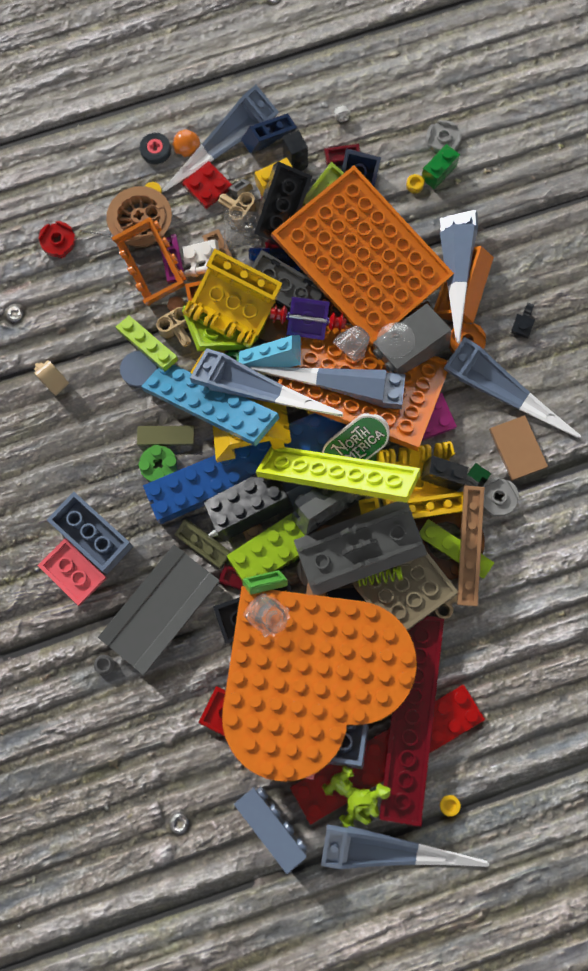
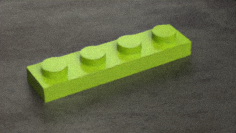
[115,316,178,372]
[419,519,495,579]

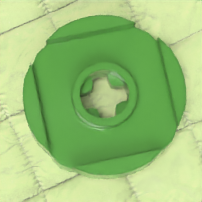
[138,445,177,482]

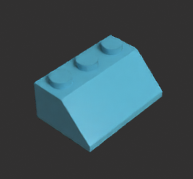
[239,335,301,375]

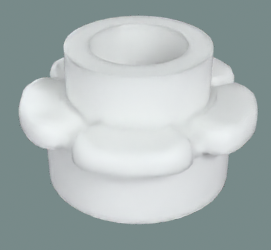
[334,106,351,122]

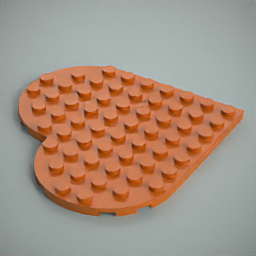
[222,586,416,781]

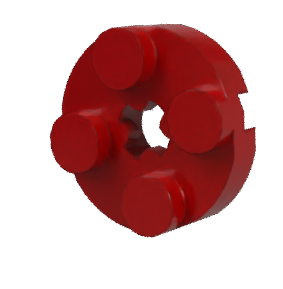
[39,221,76,258]

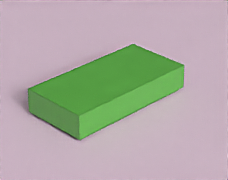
[243,570,288,595]

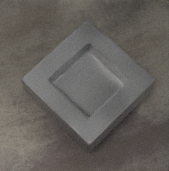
[229,179,253,197]

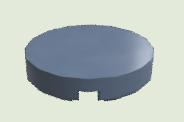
[120,351,157,388]

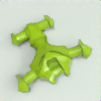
[322,766,390,828]

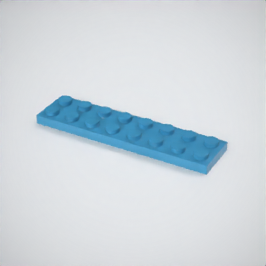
[141,365,280,446]

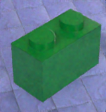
[422,144,460,190]

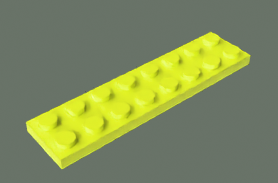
[256,445,420,503]

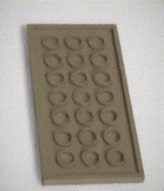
[313,496,458,631]

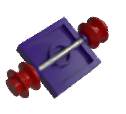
[270,297,346,340]

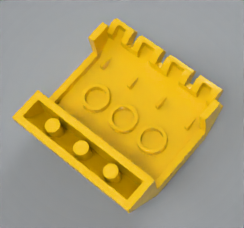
[213,397,291,463]

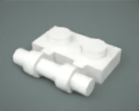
[183,239,219,278]

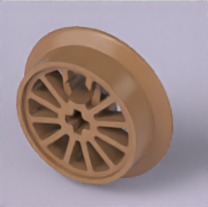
[106,186,172,247]

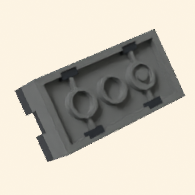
[251,250,323,311]
[292,487,366,536]

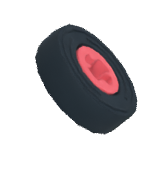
[139,132,171,165]

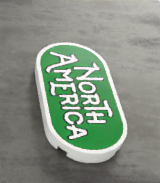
[322,413,390,460]

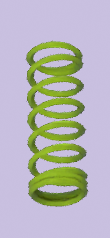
[358,566,403,587]

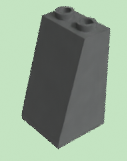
[373,304,451,374]

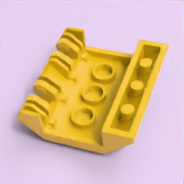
[183,248,283,348]
[376,441,463,519]

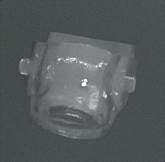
[333,325,370,362]
[243,593,290,637]

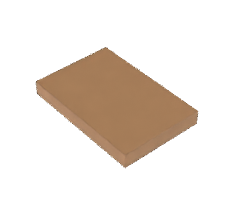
[489,415,548,481]

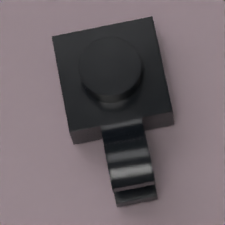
[510,302,535,339]

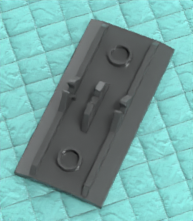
[294,501,427,595]
[98,545,220,675]

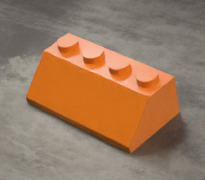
[434,246,494,323]

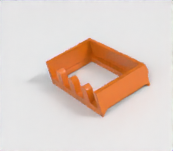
[111,217,187,306]

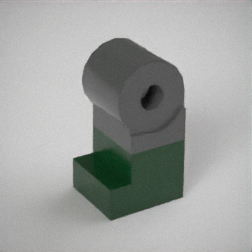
[457,463,492,492]

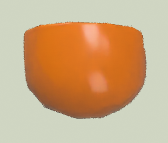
[172,130,200,158]

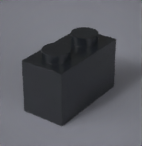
[282,130,308,171]
[420,455,469,491]

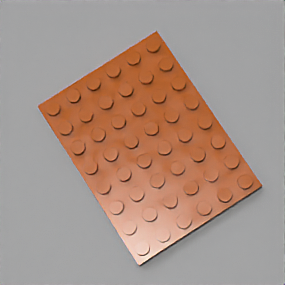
[271,166,454,346]
[277,318,448,451]

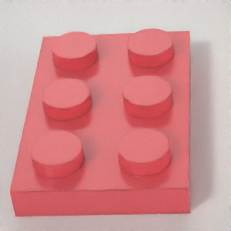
[37,538,107,606]

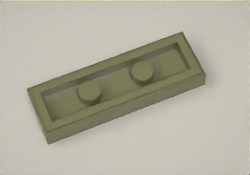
[137,426,195,446]
[175,519,231,569]

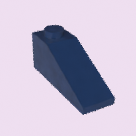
[241,113,297,154]

